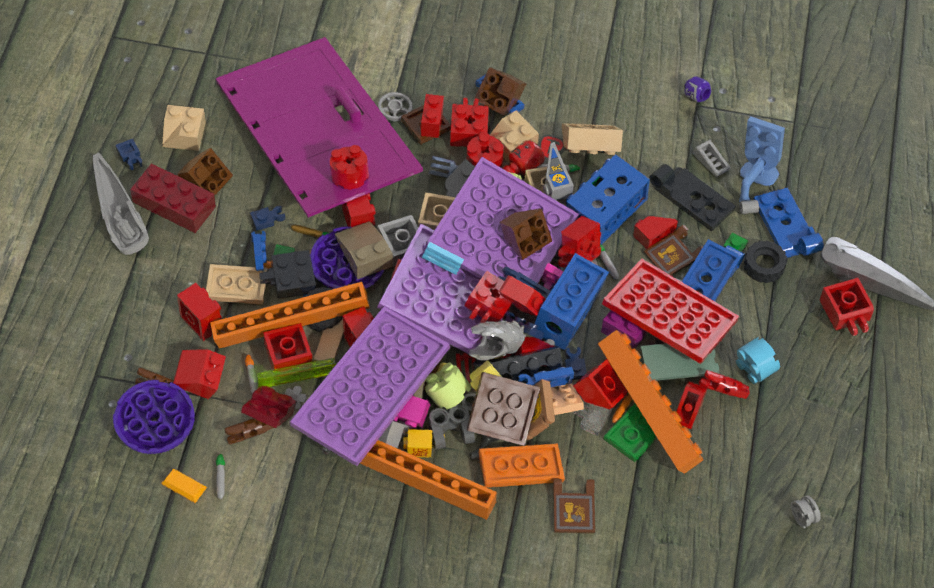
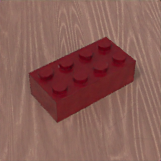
[130,163,216,233]

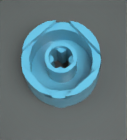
[736,337,780,384]

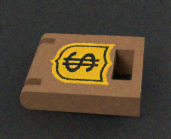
[526,379,555,440]

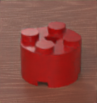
[466,133,504,168]
[330,145,369,190]

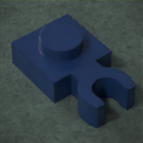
[116,138,143,171]
[250,206,286,231]
[564,347,587,380]

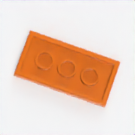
[478,443,565,488]

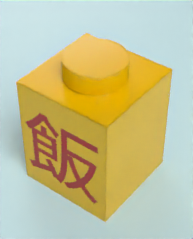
[403,429,432,457]

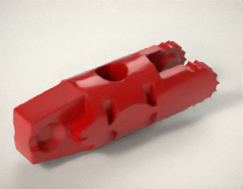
[699,370,750,399]

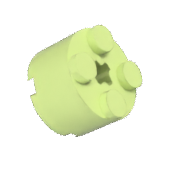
[425,363,471,409]

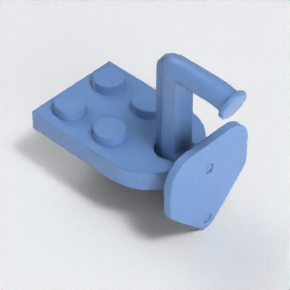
[739,117,785,202]

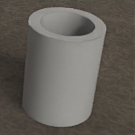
[739,200,759,214]

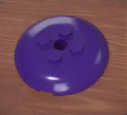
[310,227,385,289]
[113,380,195,454]

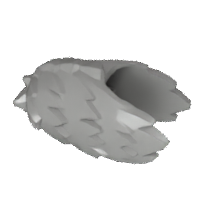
[469,320,526,360]

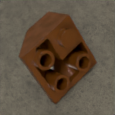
[474,67,527,116]
[177,148,233,195]
[499,208,552,260]

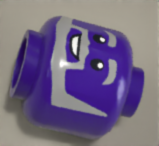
[684,76,711,102]

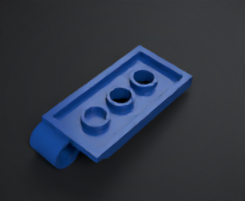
[753,188,824,258]
[682,239,745,301]

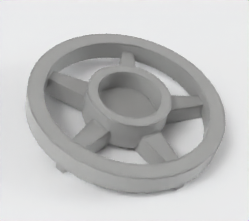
[378,92,412,122]

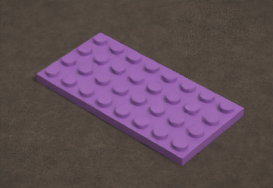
[290,306,450,466]

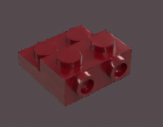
[241,386,297,428]

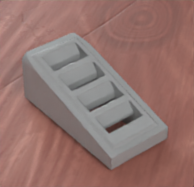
[692,140,731,177]

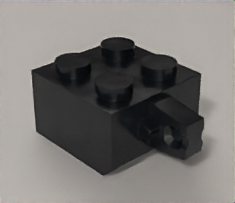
[259,250,316,299]

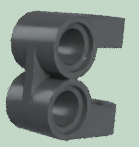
[429,405,475,450]

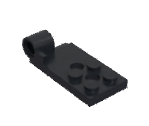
[649,164,736,232]

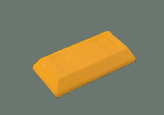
[162,468,207,503]

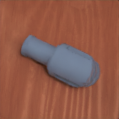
[429,156,458,178]

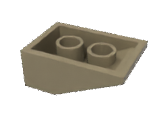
[335,221,393,279]

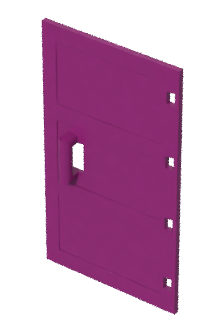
[216,37,423,218]

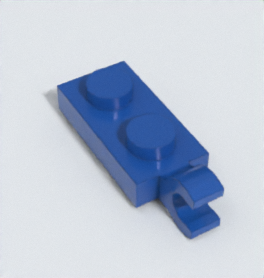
[251,231,267,271]
[518,367,574,387]

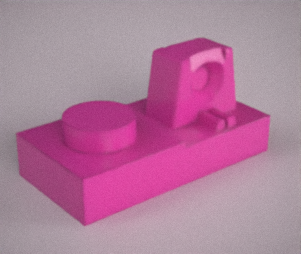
[541,263,564,291]

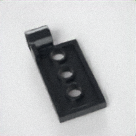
[472,346,563,384]

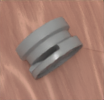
[791,495,821,528]

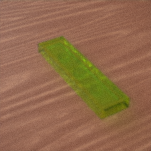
[257,358,336,388]

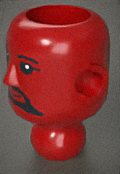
[502,140,545,176]

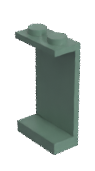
[639,343,719,381]

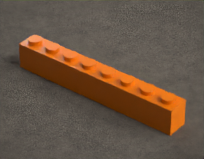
[210,282,370,349]
[598,330,704,474]
[360,440,497,520]

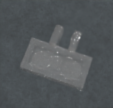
[572,396,614,436]

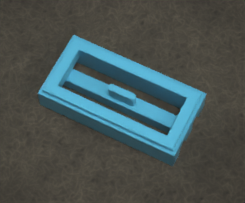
[422,242,464,275]

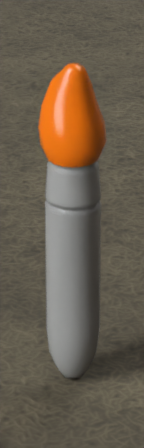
[245,355,258,395]

